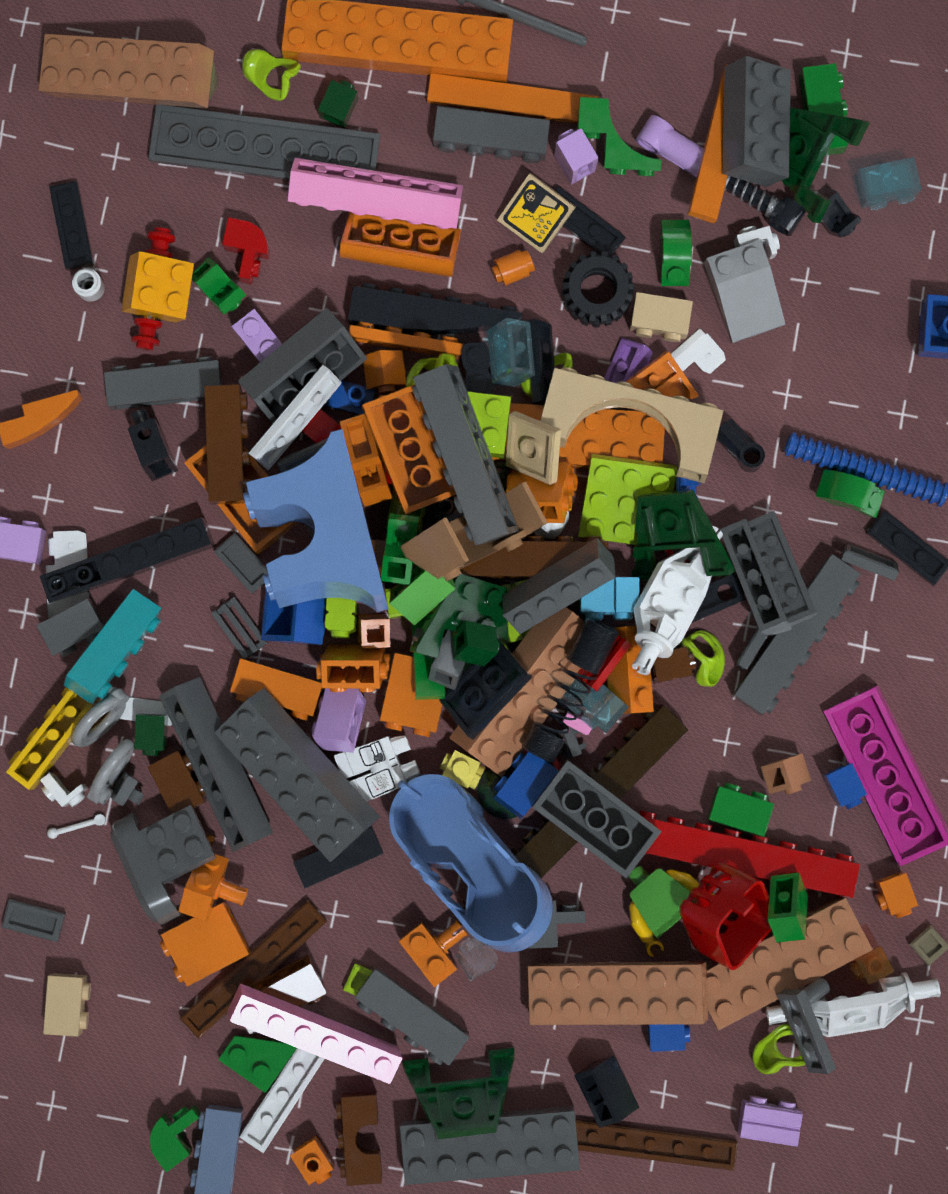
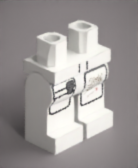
[334,735,421,802]

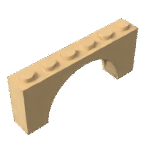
[541,367,724,483]

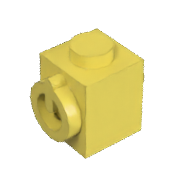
[440,750,485,790]

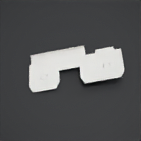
[671,328,726,374]
[46,531,89,617]

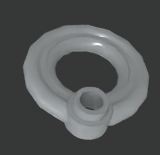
[72,686,129,747]
[87,739,135,805]

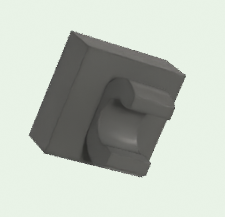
[556,727,587,762]
[111,771,145,806]

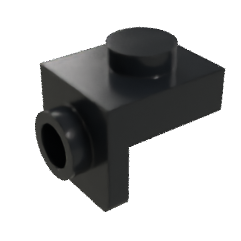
[821,190,861,238]

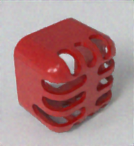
[679,863,771,970]

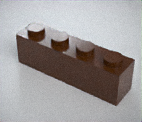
[204,385,250,505]

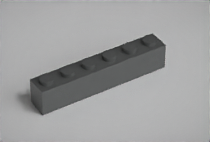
[732,554,860,715]
[159,677,273,852]

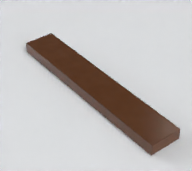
[180,900,327,1039]
[575,1119,738,1171]

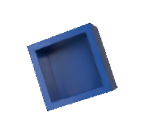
[261,590,327,645]

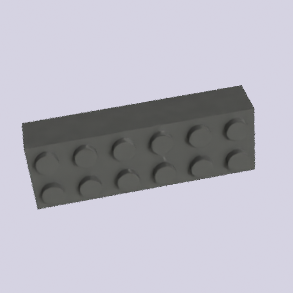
[412,364,519,545]
[214,688,380,862]
[400,1106,580,1185]

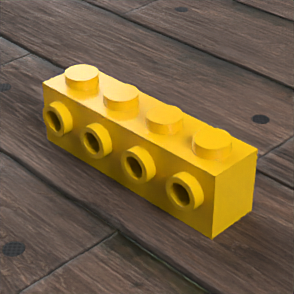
[6,687,102,790]

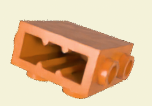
[505,462,578,523]
[316,644,390,692]

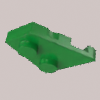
[218,1035,297,1093]

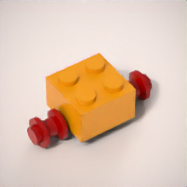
[121,227,194,351]

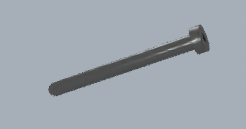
[457,0,588,46]

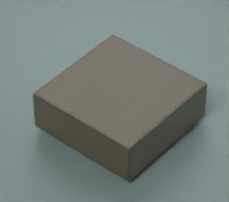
[908,925,948,966]

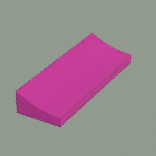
[823,685,948,867]

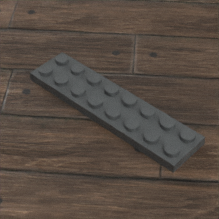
[148,105,381,181]

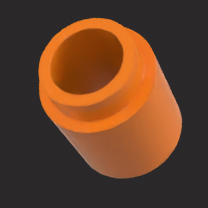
[491,250,535,286]

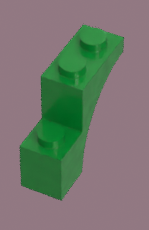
[577,97,662,176]

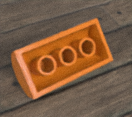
[340,211,461,278]

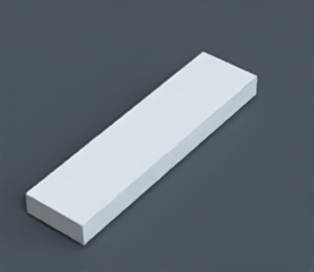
[249,365,342,470]
[239,1048,325,1153]

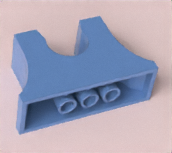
[243,429,388,612]

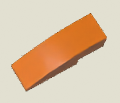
[0,390,83,449]
[340,414,392,507]

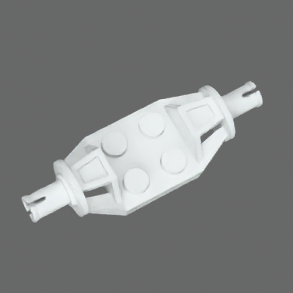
[632,526,723,675]
[766,972,941,1037]

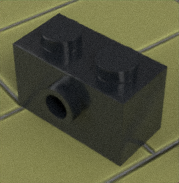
[574,1055,640,1128]

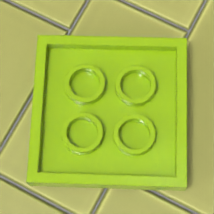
[578,454,677,545]

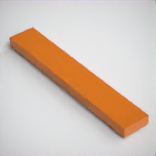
[687,64,728,224]
[427,73,598,124]

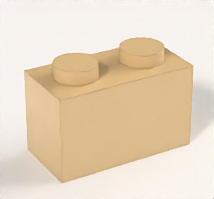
[629,292,693,342]
[43,973,91,1037]

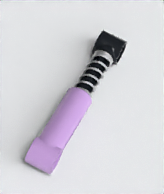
[636,115,806,236]

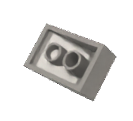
[704,239,786,344]

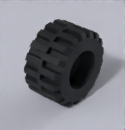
[562,251,634,328]

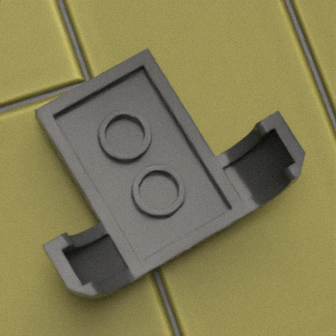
[110,805,216,925]

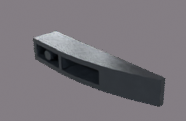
[348,283,522,335]
[40,517,216,603]

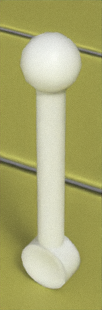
[47,814,106,839]

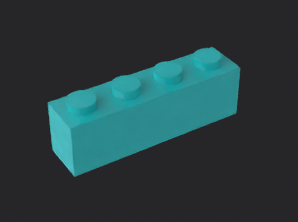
[64,589,162,705]

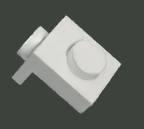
[734,226,780,259]
[40,773,88,808]

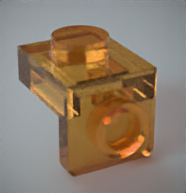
[849,946,894,985]

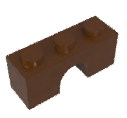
[336,1091,382,1186]

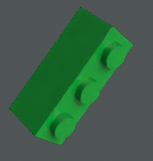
[799,63,849,156]

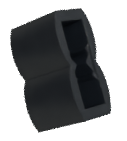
[461,342,493,395]

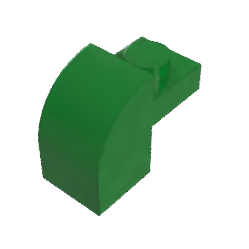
[660,220,692,286]
[192,257,246,315]
[816,470,885,518]
[381,513,419,585]
[150,1105,201,1173]

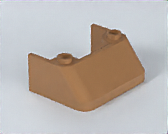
[400,481,548,582]

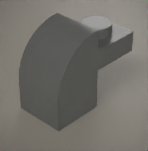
[411,627,465,690]
[529,899,586,948]

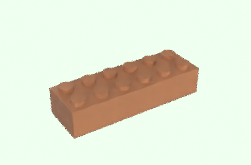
[39,34,214,108]
[449,607,585,777]
[706,896,873,1030]
[528,961,708,1025]

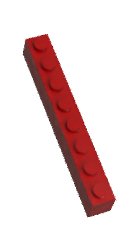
[639,810,860,898]

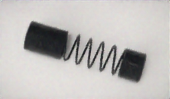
[522,617,619,762]

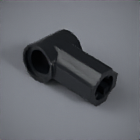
[716,418,765,473]

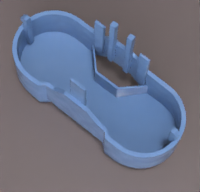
[389,774,553,952]

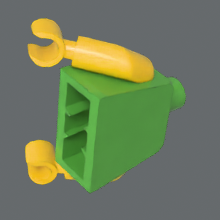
[629,866,715,957]

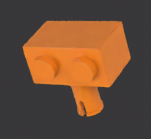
[178,854,249,921]
[399,920,468,987]

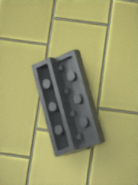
[720,511,818,635]

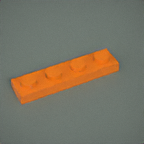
[349,322,463,360]

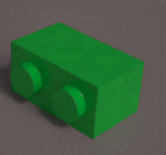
[706,782,774,837]
[768,873,808,943]

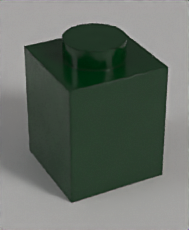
[318,80,359,129]
[452,620,500,666]
[134,714,168,756]

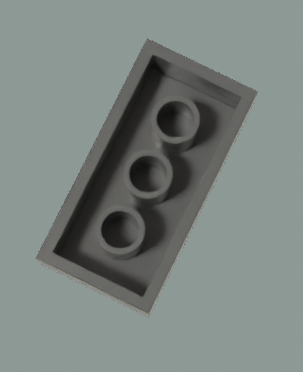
[722,56,791,187]
[238,308,367,423]
[532,760,662,878]

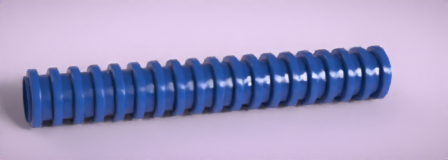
[784,432,948,507]

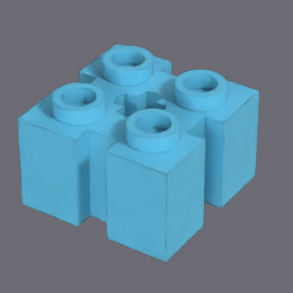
[578,577,639,621]

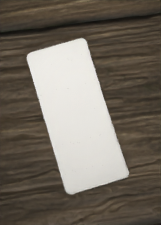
[120,697,172,726]

